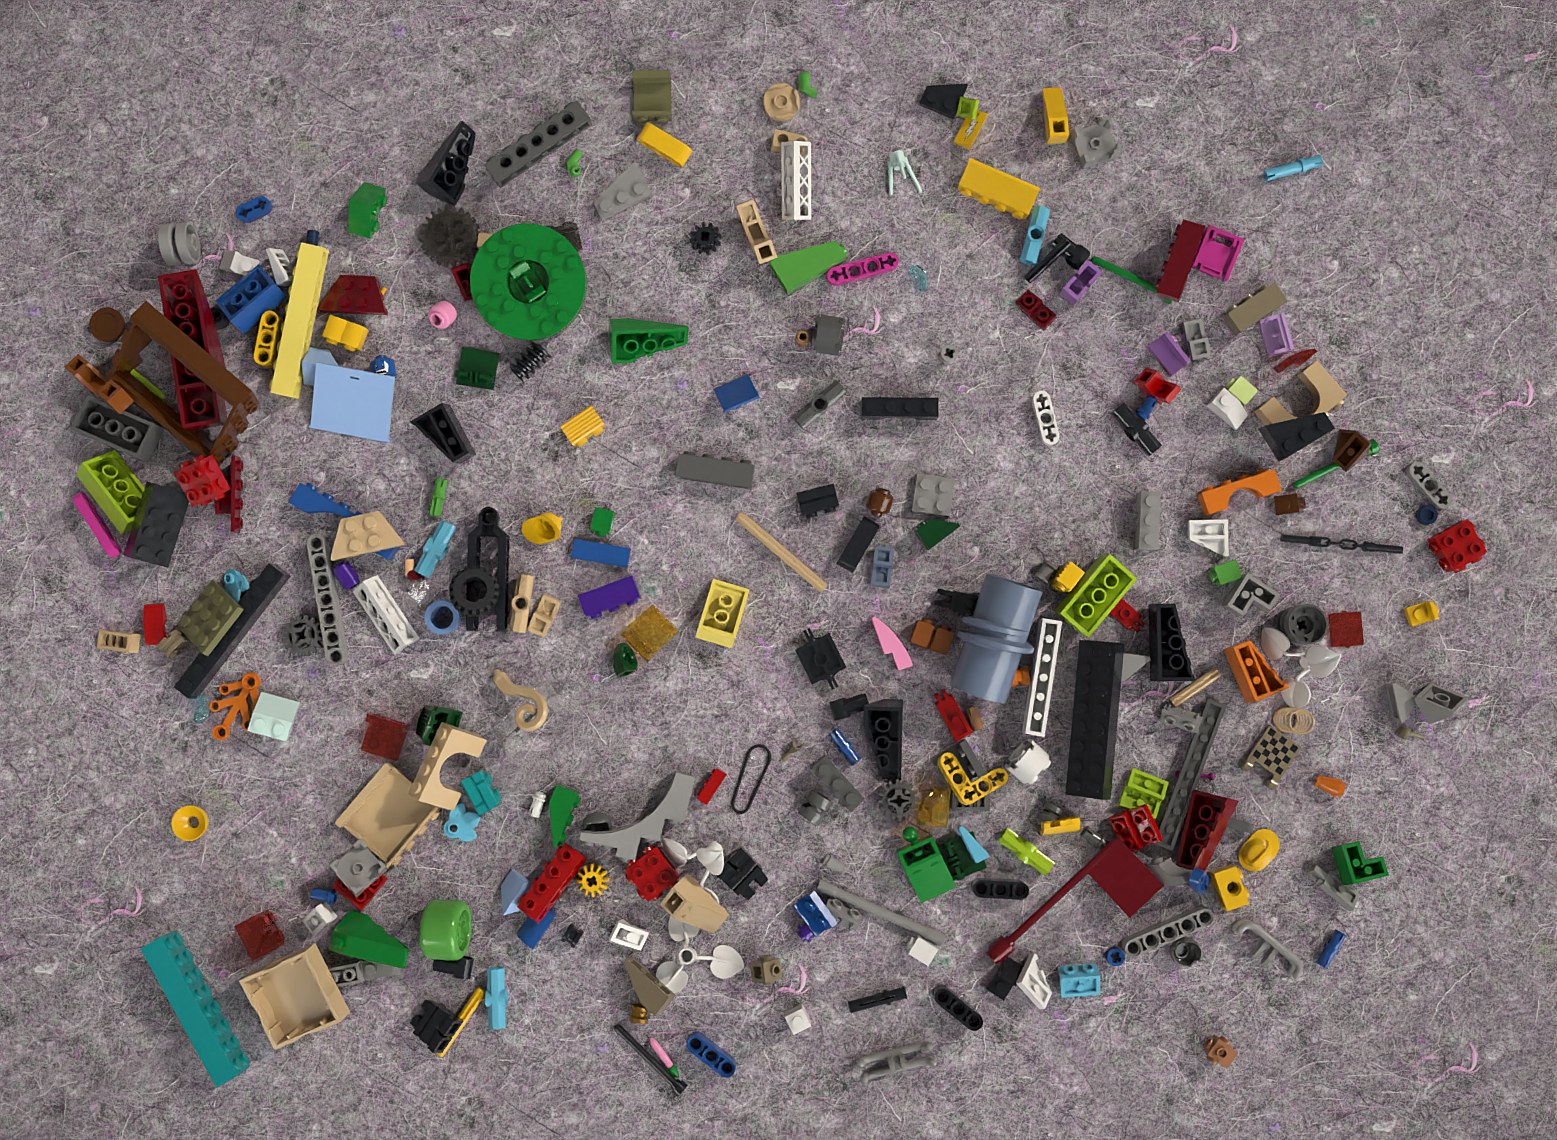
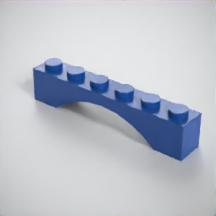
[288,483,400,561]

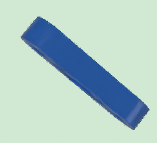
[1189,867,1210,895]

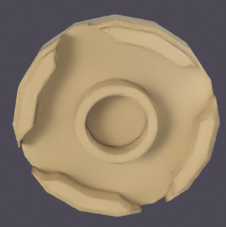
[763,83,800,121]

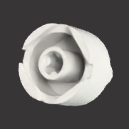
[1005,739,1051,785]

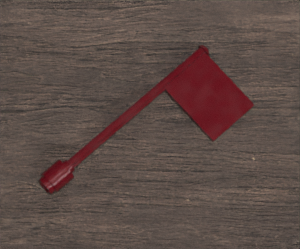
[986,834,1164,964]

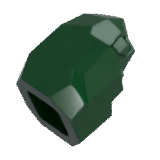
[613,643,638,677]

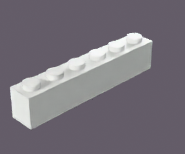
[1022,618,1062,737]

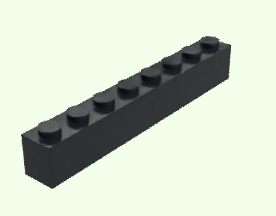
[174,563,291,699]

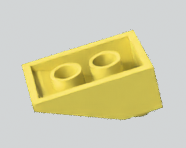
[695,579,750,648]

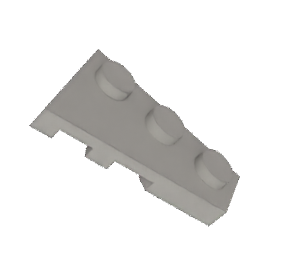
[593,161,653,221]

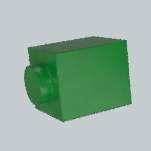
[590,507,616,537]

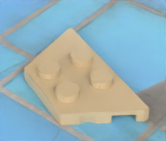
[330,511,406,561]

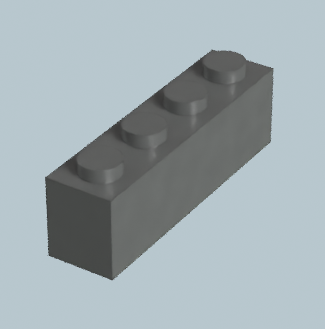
[675,451,755,490]

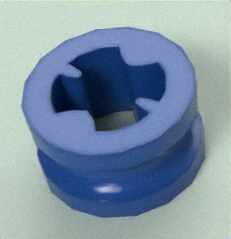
[1105,947,1125,966]

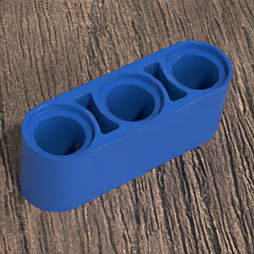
[687,1031,736,1078]

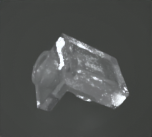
[406,578,437,608]

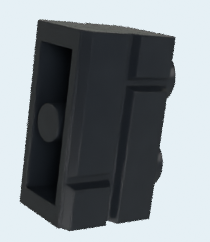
[796,483,839,519]

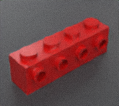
[517,843,587,924]

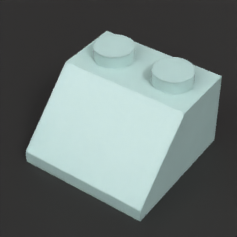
[247,692,300,741]

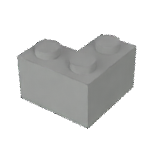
[1221,573,1281,617]

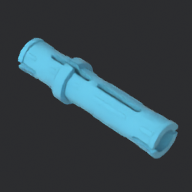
[1263,154,1323,182]

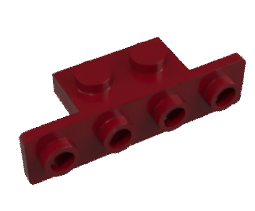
[215,455,244,533]

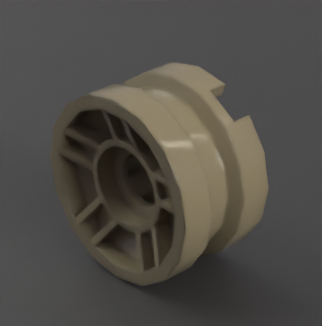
[157,630,190,659]

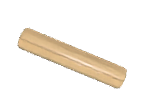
[1169,668,1221,707]

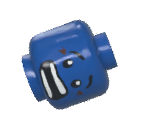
[370,355,397,378]

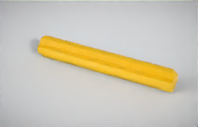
[436,987,486,1057]

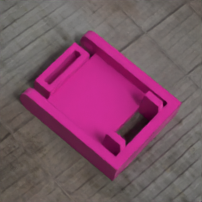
[1192,225,1245,282]

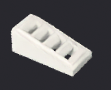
[266,248,294,286]

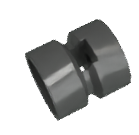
[798,789,833,826]

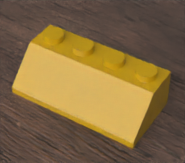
[957,158,1040,220]

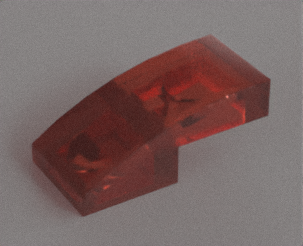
[1273,349,1318,373]

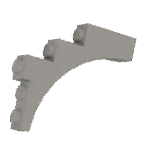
[579,771,695,862]

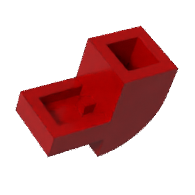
[1134,367,1181,404]

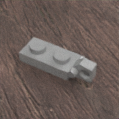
[1307,865,1360,911]

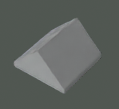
[1415,683,1469,724]

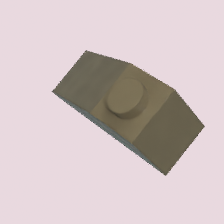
[623,957,676,1016]

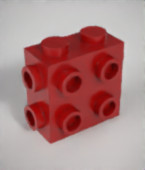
[173,455,231,507]
[1427,519,1488,573]
[625,845,681,902]

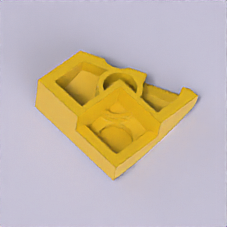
[1039,816,1080,836]

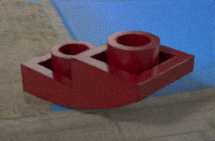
[1015,289,1057,331]

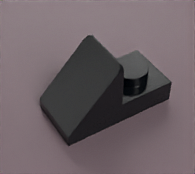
[986,957,1024,1001]

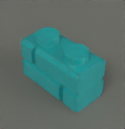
[461,770,502,816]

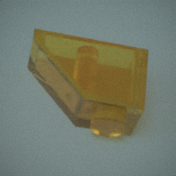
[917,786,951,828]

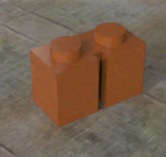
[909,618,955,655]

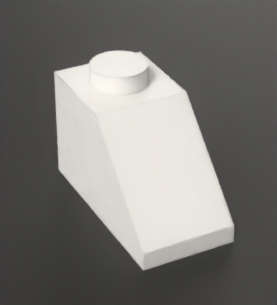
[1206,388,1248,430]

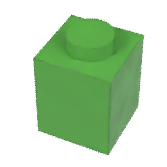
[1209,560,1242,586]

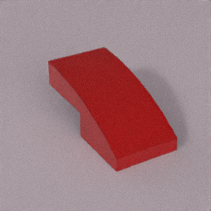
[143,603,167,645]

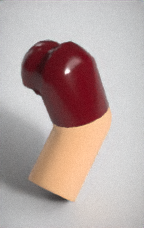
[404,559,425,585]

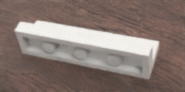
[781,141,811,220]
[353,575,419,655]

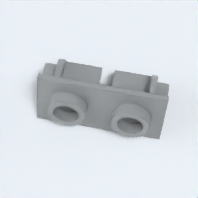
[1160,704,1203,733]
[825,897,863,931]

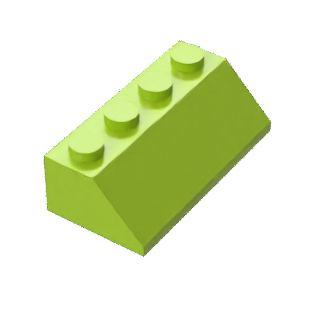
[76,450,145,534]
[1053,553,1138,638]

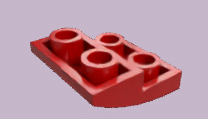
[1108,804,1163,851]
[332,875,388,911]

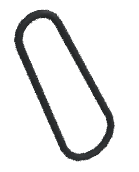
[731,744,771,814]

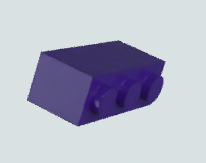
[578,576,641,620]

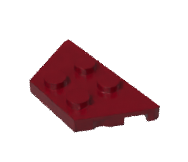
[318,275,388,316]

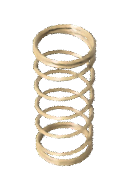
[1273,707,1314,735]

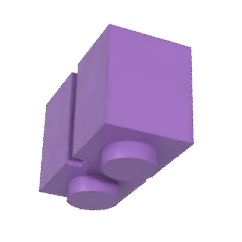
[1059,260,1102,306]

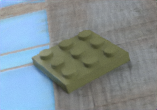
[177,580,244,656]

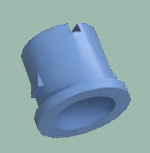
[424,600,462,635]

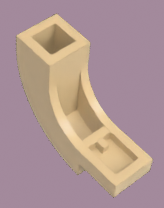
[735,198,778,264]

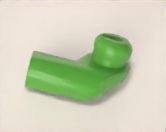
[798,71,818,99]
[566,149,583,177]

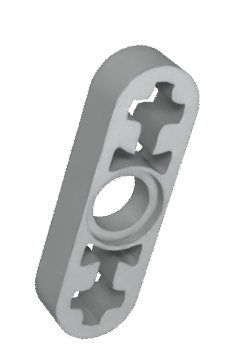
[1406,462,1452,509]

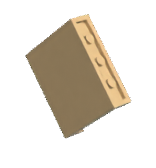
[335,762,442,868]

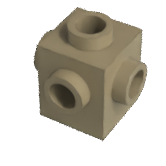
[750,955,782,985]

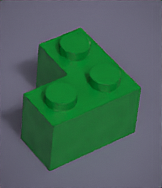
[348,182,388,238]
[1331,841,1389,886]

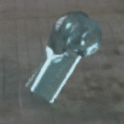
[909,265,928,291]
[193,694,210,724]

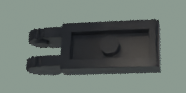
[934,588,979,615]

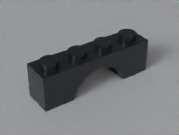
[861,397,939,420]

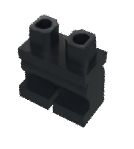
[716,847,768,900]
[410,999,464,1053]

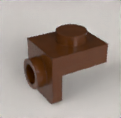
[1274,493,1306,516]

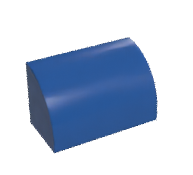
[516,909,558,949]

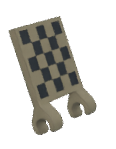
[1240,725,1301,789]

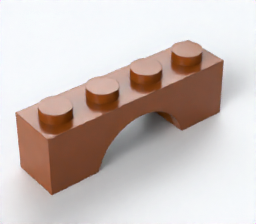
[64,354,134,414]

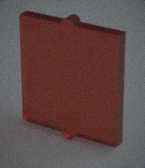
[1328,611,1364,648]

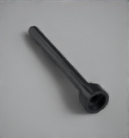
[614,1024,688,1097]

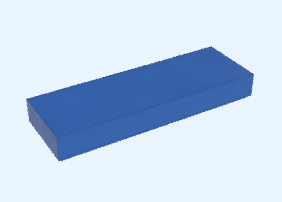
[571,539,631,568]

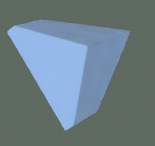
[302,347,338,386]
[501,869,532,916]

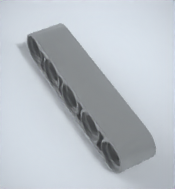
[1121,906,1214,957]

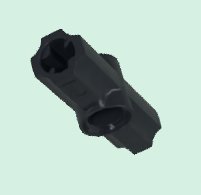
[1111,402,1162,456]

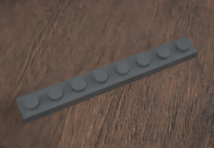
[1154,699,1226,851]

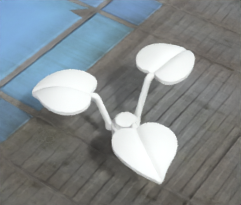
[1261,627,1341,709]
[662,838,724,904]
[656,916,744,994]

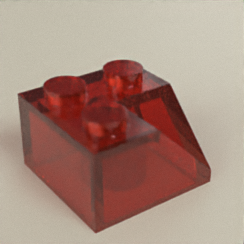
[234,910,286,962]

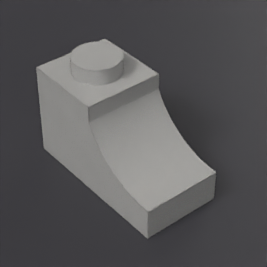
[1146,856,1192,887]

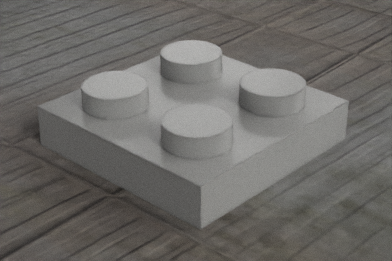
[911,473,955,517]

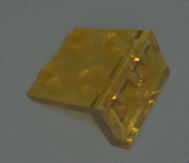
[621,605,679,663]

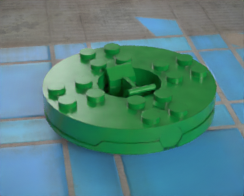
[470,223,587,341]

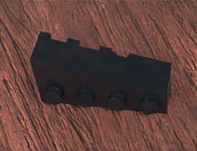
[1148,604,1196,682]

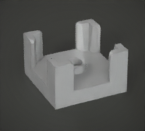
[1070,116,1122,170]
[329,838,387,897]

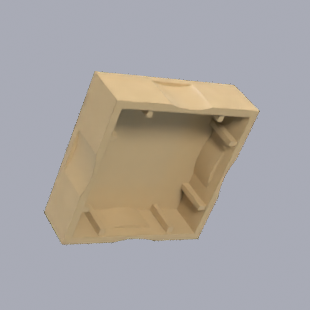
[239,943,350,1050]

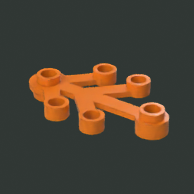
[209,672,261,740]

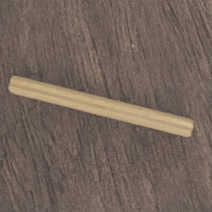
[736,512,827,592]

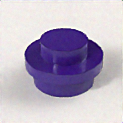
[796,924,814,942]

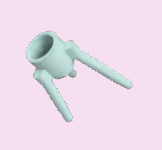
[887,150,922,195]

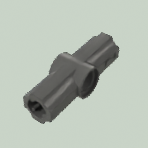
[793,380,847,430]

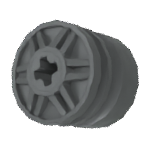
[1276,604,1328,646]

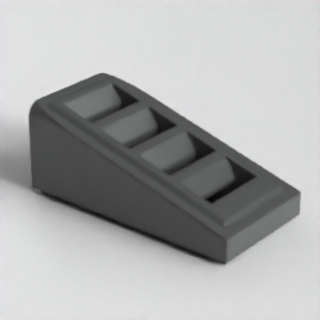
[951,790,990,811]

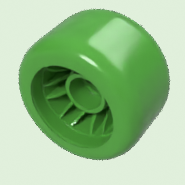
[419,899,472,961]

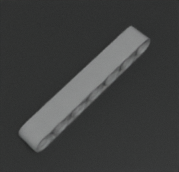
[307,534,348,665]

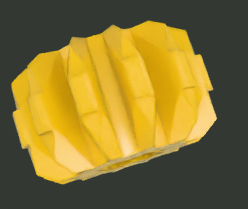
[576,863,610,897]

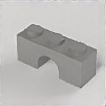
[1134,491,1161,551]

